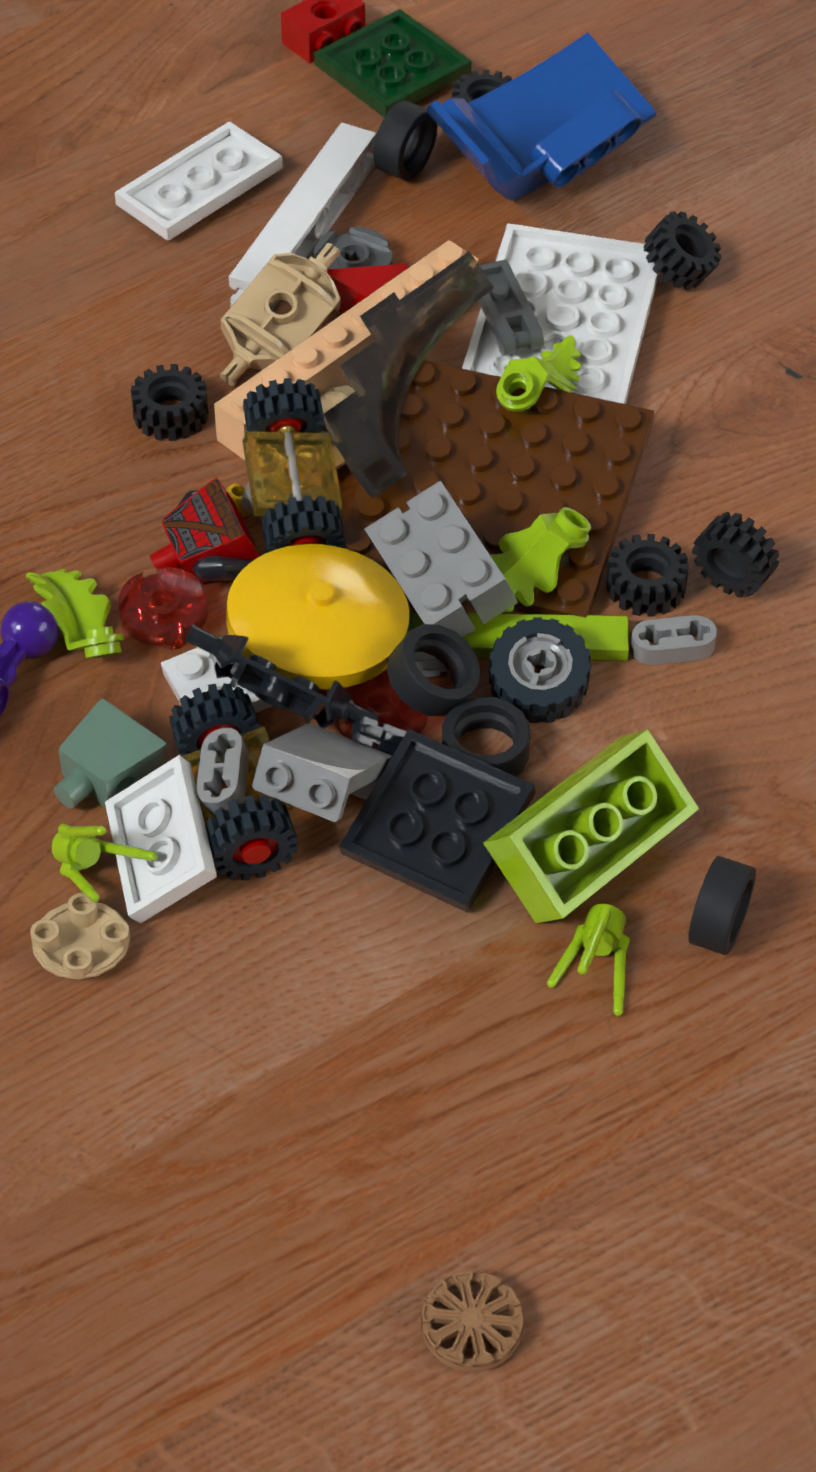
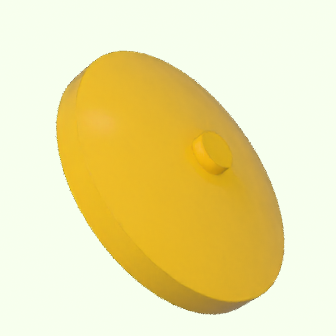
[226,544,410,689]

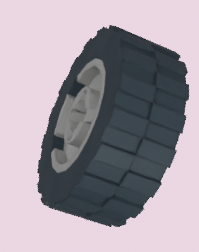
[489,617,591,723]

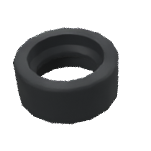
[373,100,438,181]
[387,624,480,716]
[442,697,530,777]
[688,856,756,955]

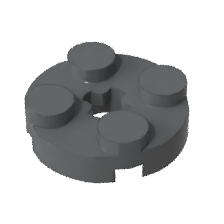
[313,227,393,269]

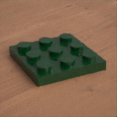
[314,9,472,117]

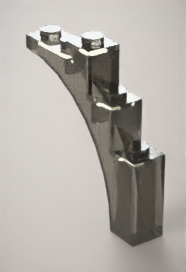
[323,251,494,498]

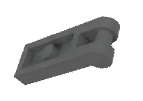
[468,259,544,356]

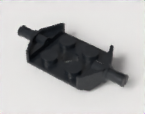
[185,624,379,729]

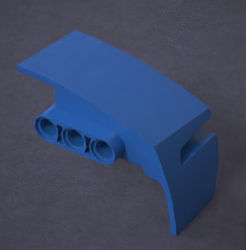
[426,32,656,201]

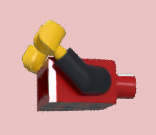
[150,478,261,584]

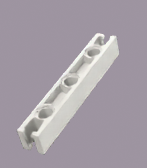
[229,123,376,311]

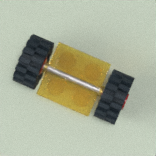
[242,378,345,553]
[169,683,298,881]

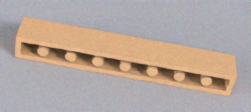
[214,240,478,461]

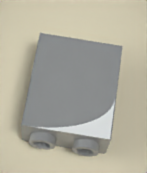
[252,723,392,822]

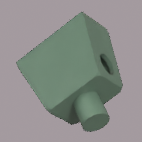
[53,698,169,809]

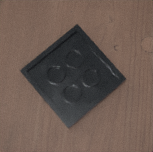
[339,729,536,913]

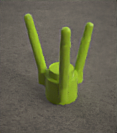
[52,823,158,902]
[547,904,630,1016]

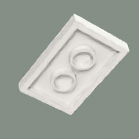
[105,755,217,924]

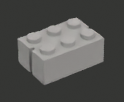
[365,480,518,638]

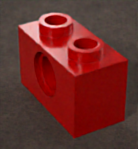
[280,0,366,64]

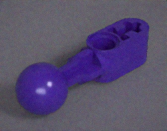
[0,601,59,716]

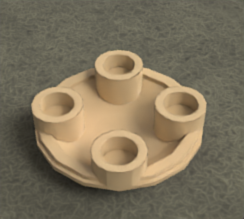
[30,893,130,980]

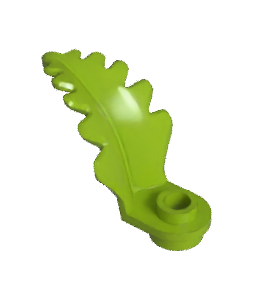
[496,335,581,412]
[466,507,591,612]
[25,569,124,659]

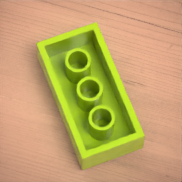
[483,729,699,923]

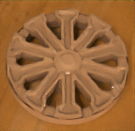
[421,1271,524,1372]

